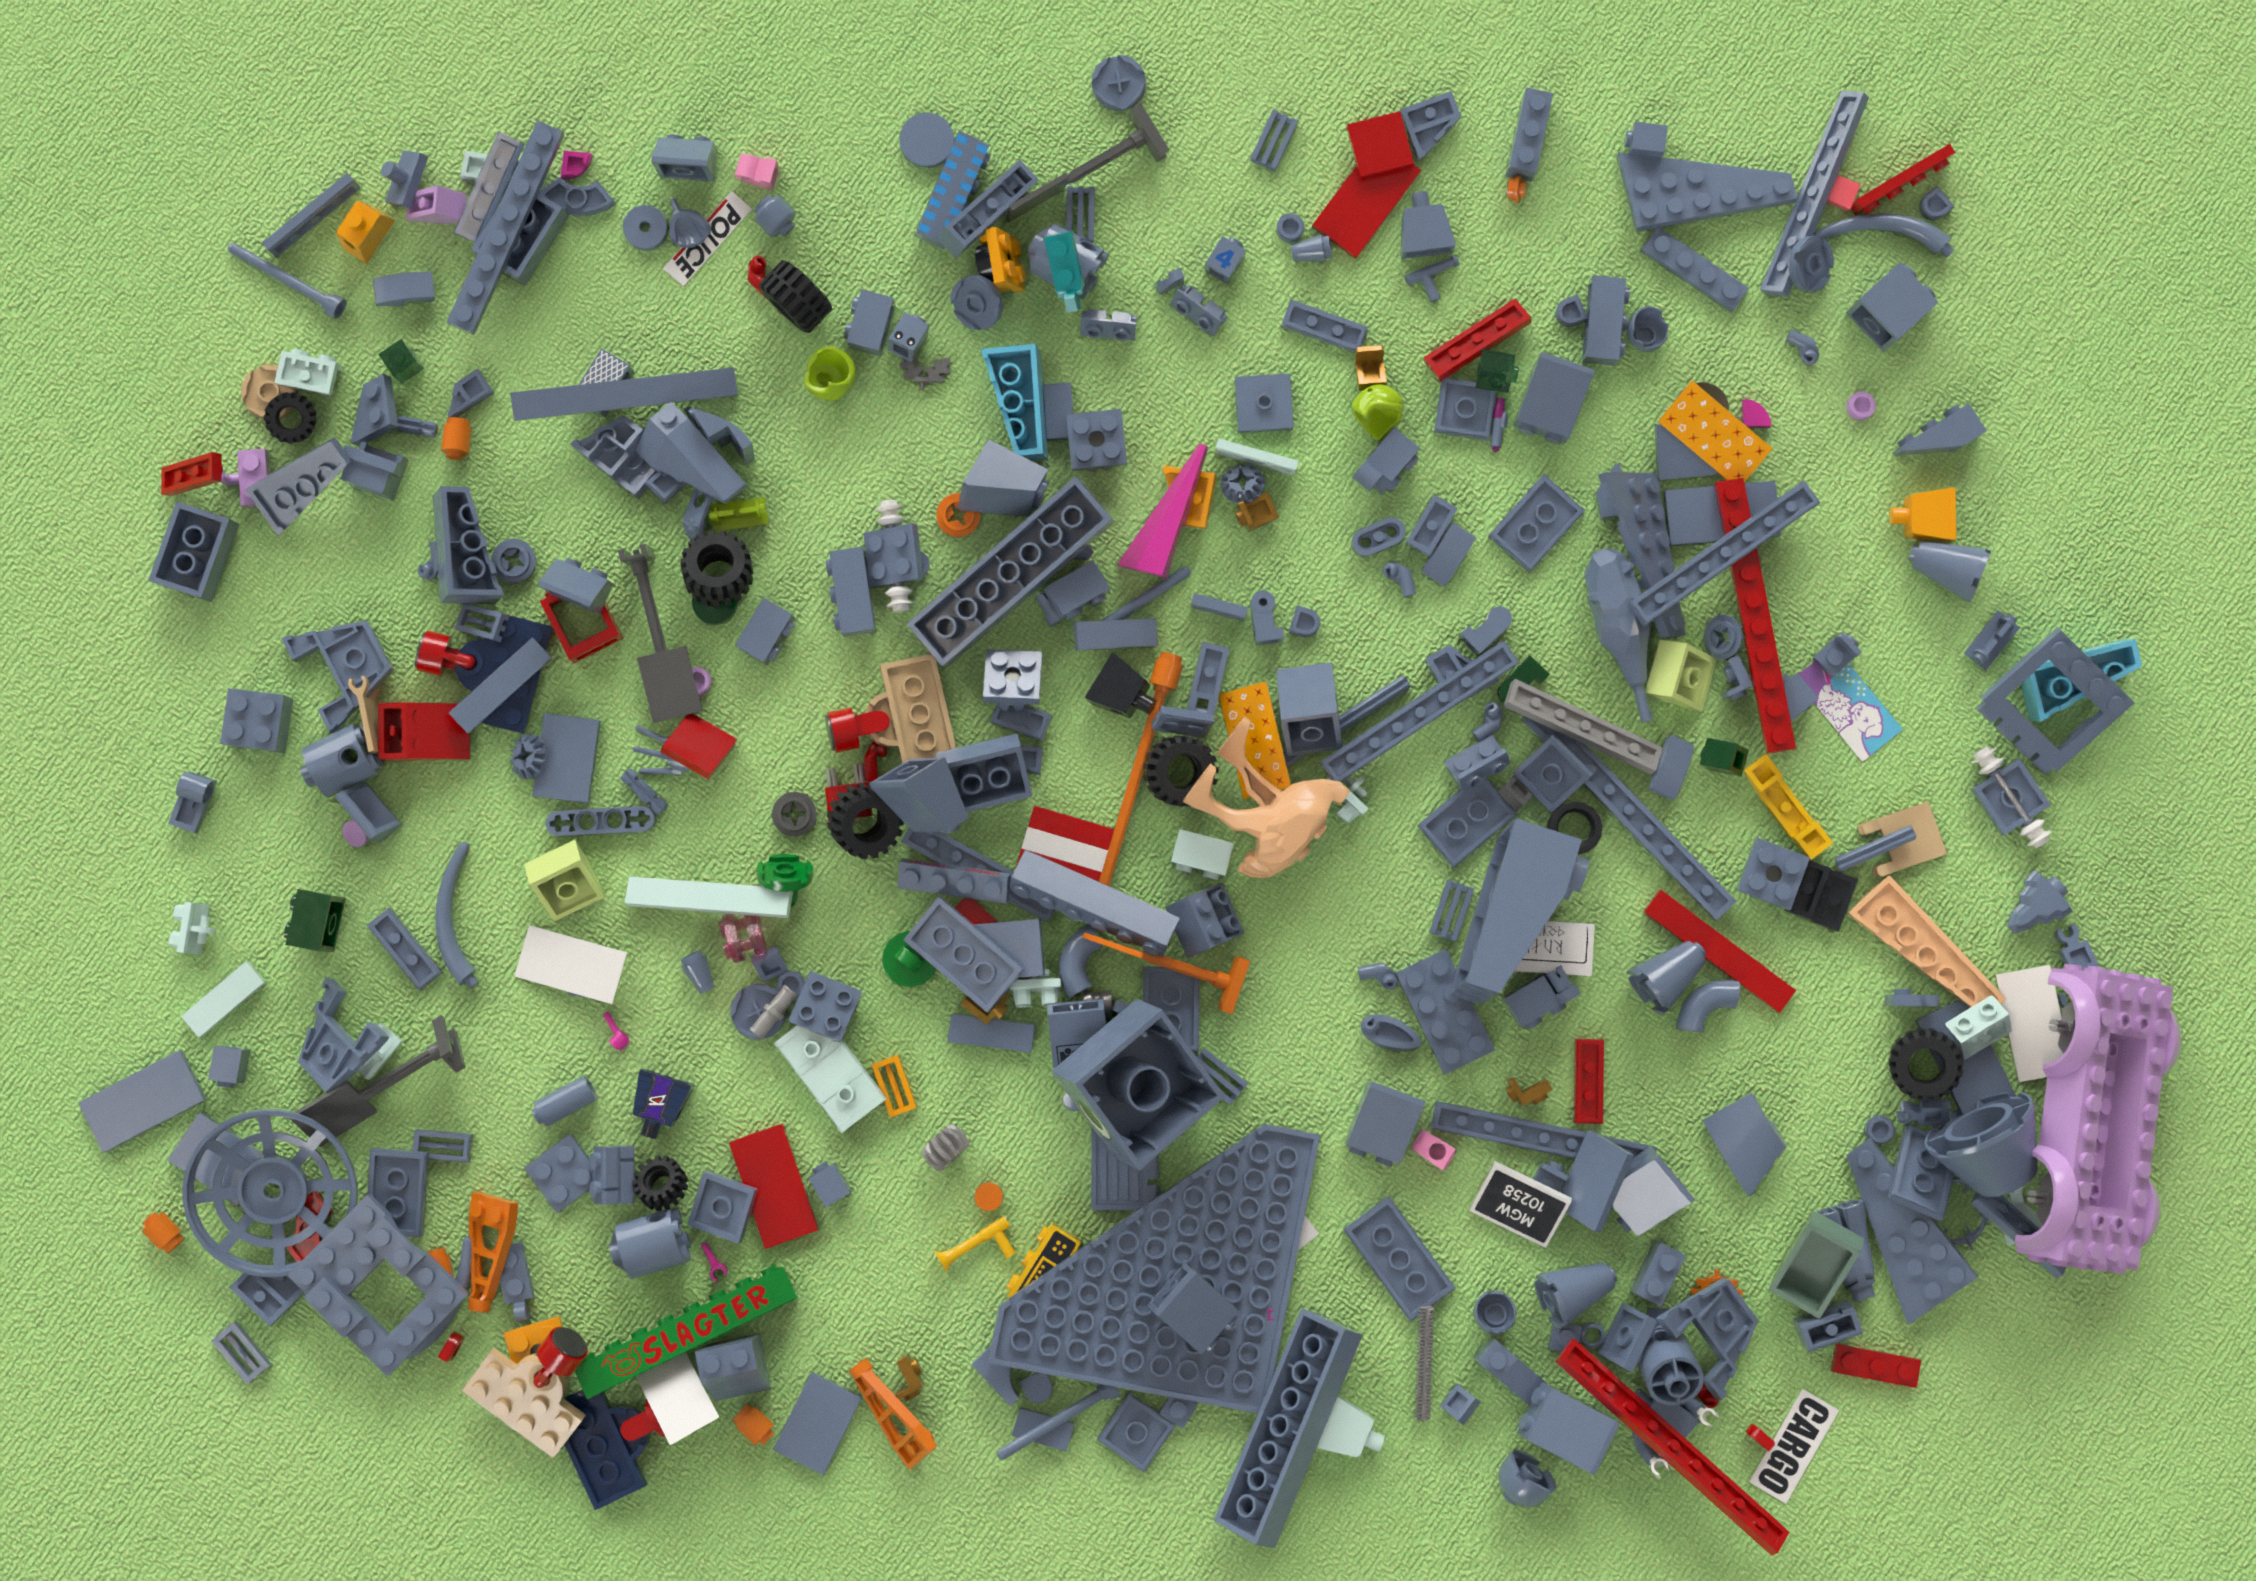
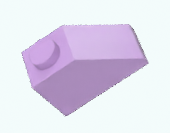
[406,185,467,224]

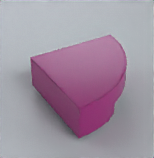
[561,150,593,180]
[1741,399,1771,428]

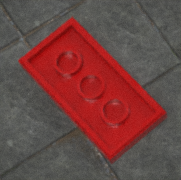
[1312,165,1421,259]
[729,1123,819,1249]

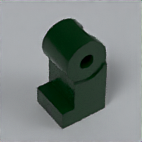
[1497,655,1550,704]

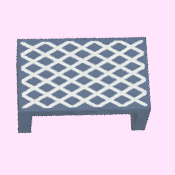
[579,348,634,417]

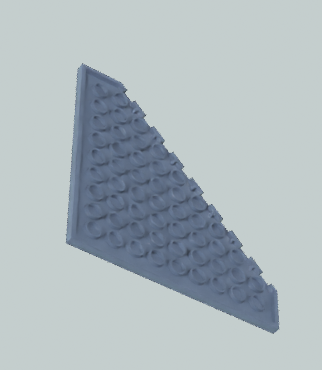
[987,1124,1320,1413]

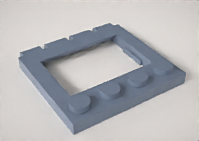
[1977,627,2135,774]

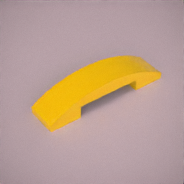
[1743,754,1833,860]

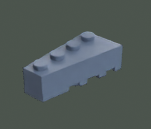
[433,486,504,604]

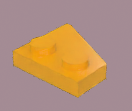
[1163,466,1217,529]

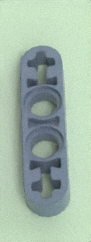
[545,806,657,837]

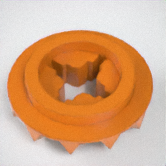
[936,493,981,538]

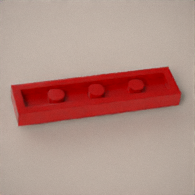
[1851,144,1956,216]
[1424,298,1532,382]

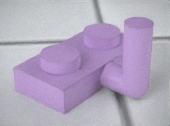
[220,449,269,507]

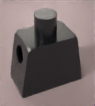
[1085,653,1157,718]

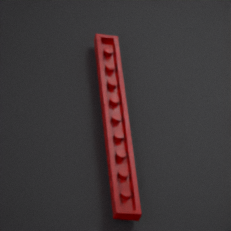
[1714,478,1796,754]
[1555,1338,1790,1556]

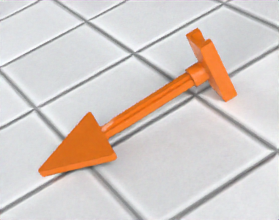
[1082,932,1250,1014]

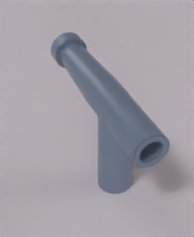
[1404,255,1459,303]

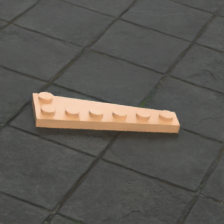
[1847,875,2006,1008]

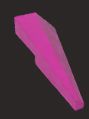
[1117,444,1209,579]

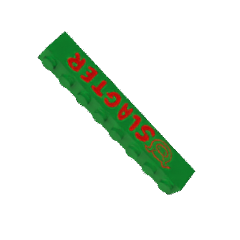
[575,1264,798,1399]

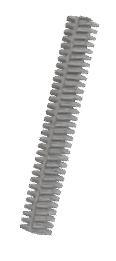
[1414,1305,1435,1421]

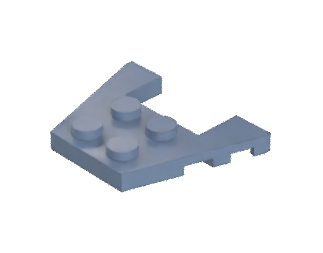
[281,620,394,733]
[298,977,389,1093]
[1656,1278,1758,1400]

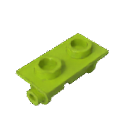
[709,497,769,532]

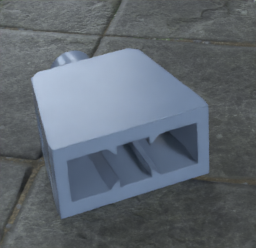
[1400,191,1456,260]

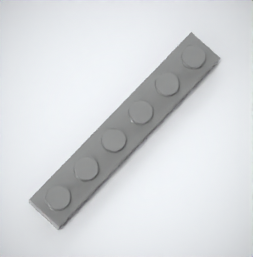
[1504,679,1663,775]

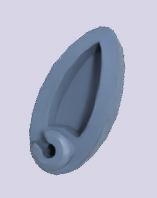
[1361,1014,1421,1052]

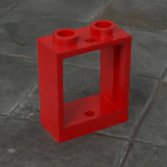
[540,593,624,663]

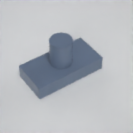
[381,151,428,209]

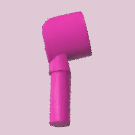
[603,1011,629,1051]
[701,1243,728,1282]

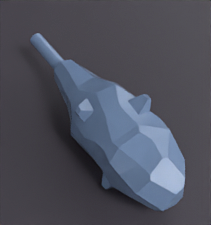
[1584,548,1652,723]

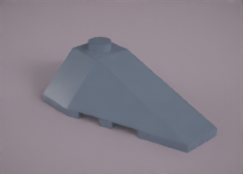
[635,402,747,504]

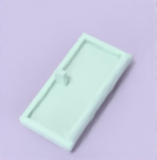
[774,1025,887,1133]

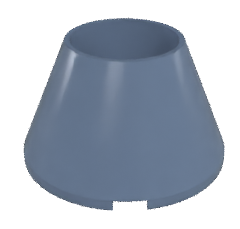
[1924,1092,2038,1197]

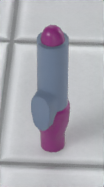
[1490,398,1508,453]

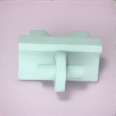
[1327,776,1368,824]
[168,902,216,955]
[1010,969,1061,1008]
[358,1023,403,1080]

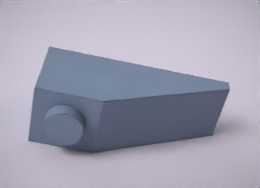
[1474,1336,1549,1406]

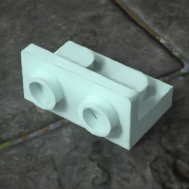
[274,349,343,396]
[1946,996,2012,1060]

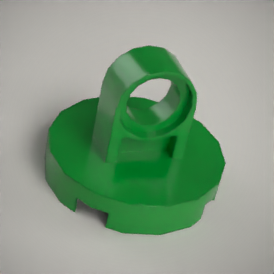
[757,854,813,907]
[882,931,936,987]

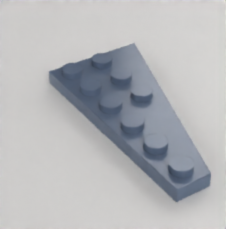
[1617,152,1798,232]
[1846,1137,1978,1325]

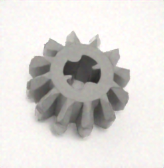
[922,1124,970,1171]

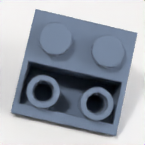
[1165,883,1245,958]

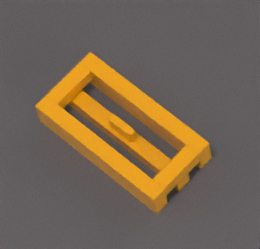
[871,1055,917,1117]

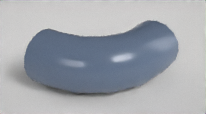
[1058,924,1103,999]
[1676,980,1740,1033]

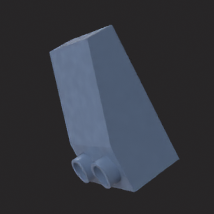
[1449,818,1589,1005]

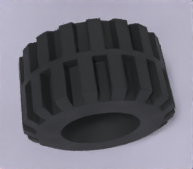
[759,260,832,333]
[680,530,753,608]
[1143,736,1219,807]
[827,783,904,859]
[1888,1028,1963,1102]

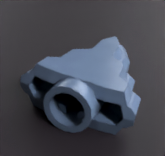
[2007,870,2073,933]

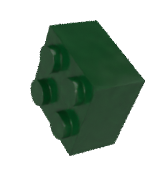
[284,889,346,952]

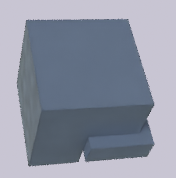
[340,441,408,501]

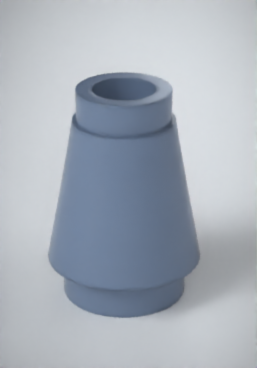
[1291,234,1332,262]
[680,950,715,994]

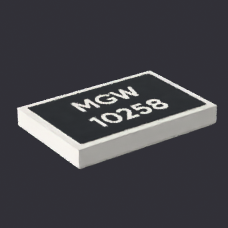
[1469,1161,1571,1248]

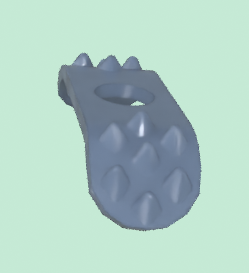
[683,487,713,541]

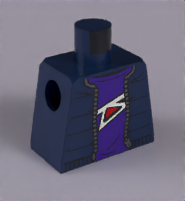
[633,1069,695,1139]

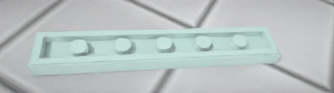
[624,877,793,918]

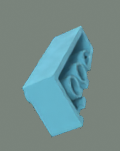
[981,344,1048,461]
[2021,639,2142,722]

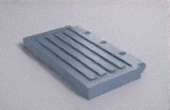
[1091,1128,1159,1210]

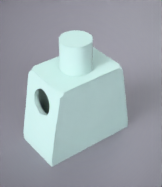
[1317,1395,1385,1457]

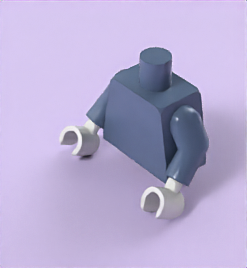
[1631,1388,1719,1479]

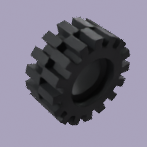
[264,392,317,444]
[632,1155,688,1211]

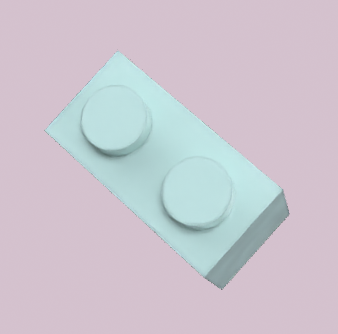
[1171,829,1234,880]

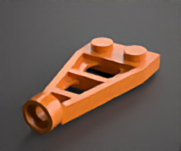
[468,1191,519,1312]
[849,1358,937,1470]

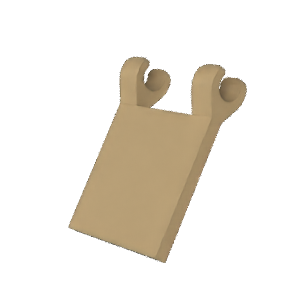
[348,676,381,755]
[1857,801,1947,877]

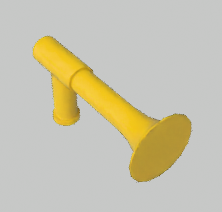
[933,1216,1016,1275]

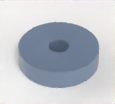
[623,205,668,251]

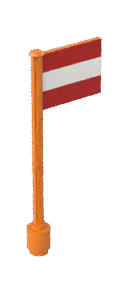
[1015,652,1183,886]

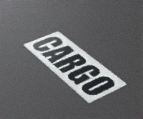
[1749,1389,1839,1504]

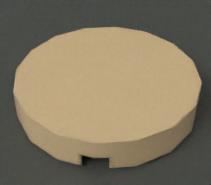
[241,364,299,420]

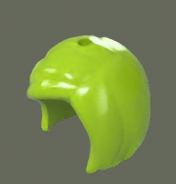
[804,346,856,401]
[1351,384,1404,441]

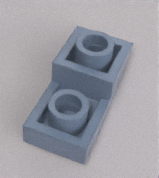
[373,272,435,306]
[1421,522,1476,587]
[1649,735,1694,800]

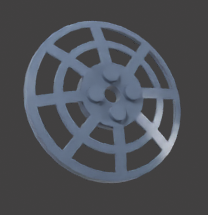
[182,1109,358,1277]

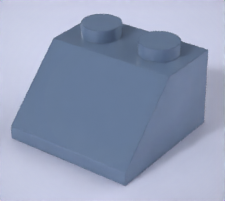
[651,134,717,182]
[538,557,613,615]

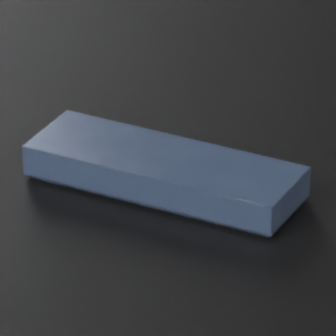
[1281,300,1368,353]
[1074,618,1158,651]
[367,908,443,990]
[948,1014,1035,1052]

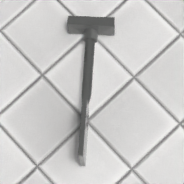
[1006,103,1169,223]
[618,544,703,723]
[290,1015,466,1147]

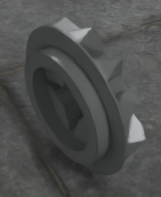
[772,792,817,837]

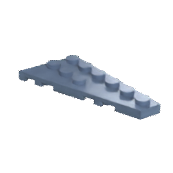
[1598,472,1686,638]

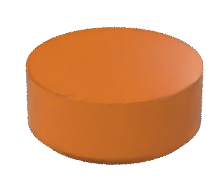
[975,1182,1003,1211]

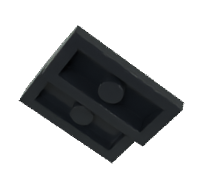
[1784,860,1858,932]

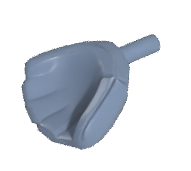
[670,198,711,248]

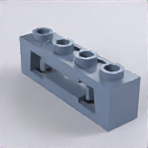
[937,160,1039,258]

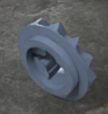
[1220,462,1265,503]
[491,539,537,583]
[1704,615,1745,659]
[509,735,547,779]

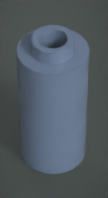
[532,1075,598,1127]

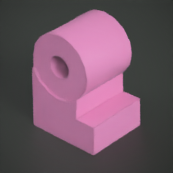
[734,154,780,190]
[1410,1129,1457,1171]

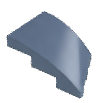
[684,406,755,465]
[570,415,657,499]
[1703,1093,1787,1196]

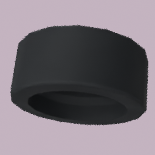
[1547,801,1603,855]

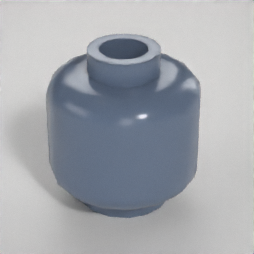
[754,195,796,237]

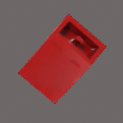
[378,702,471,762]

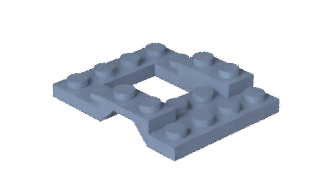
[288,1194,469,1376]

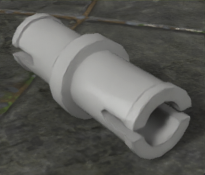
[749,985,798,1040]

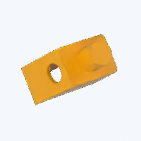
[336,201,395,264]
[1889,487,1956,544]

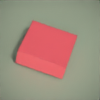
[1826,175,1861,212]

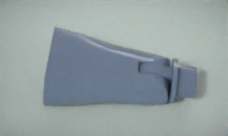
[1809,1199,1875,1302]

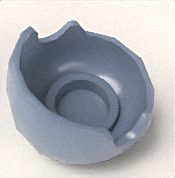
[1626,306,1669,352]
[1473,1291,1517,1334]

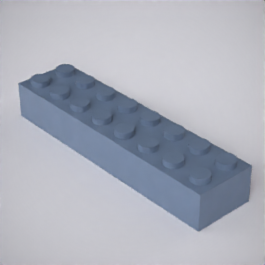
[907,476,1116,667]
[1214,1308,1363,1548]

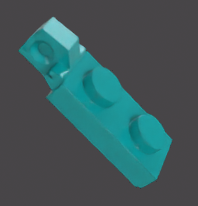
[1044,231,1085,313]

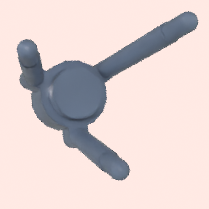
[633,725,690,776]

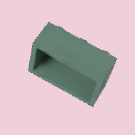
[1769,1210,1865,1319]

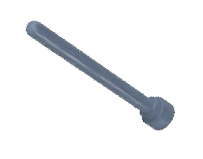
[227,243,347,319]
[1073,567,1191,651]
[997,1384,1121,1460]

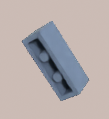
[1505,87,1553,182]
[1582,275,1630,366]
[826,547,877,637]

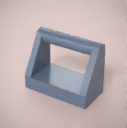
[335,782,402,843]

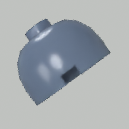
[1498,1450,1556,1507]

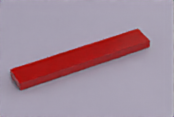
[1643,890,1796,1013]

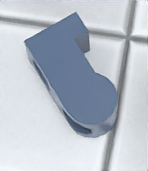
[1250,590,1284,646]
[1458,606,1512,656]

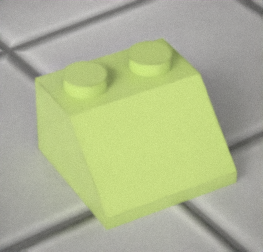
[1645,640,1717,712]
[524,840,604,921]

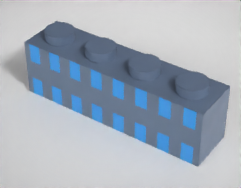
[914,131,991,250]

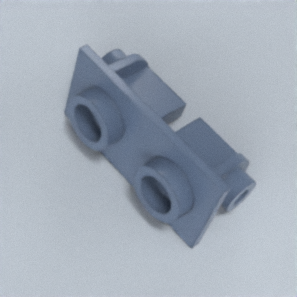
[1170,284,1228,336]
[1080,308,1137,341]
[1964,610,2020,671]

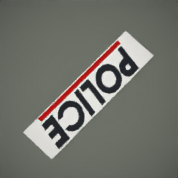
[663,191,752,286]

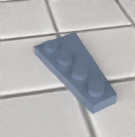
[245,437,351,536]

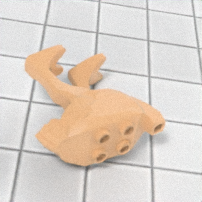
[1183,716,1350,878]

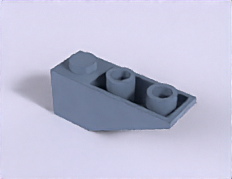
[1892,403,1987,456]

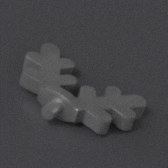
[899,357,951,390]

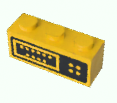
[1006,1223,1081,1298]

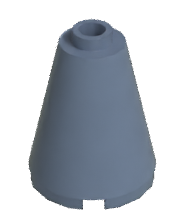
[1908,541,1991,603]
[1627,941,1706,1015]
[1534,1262,1617,1328]

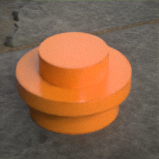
[1507,175,1527,203]

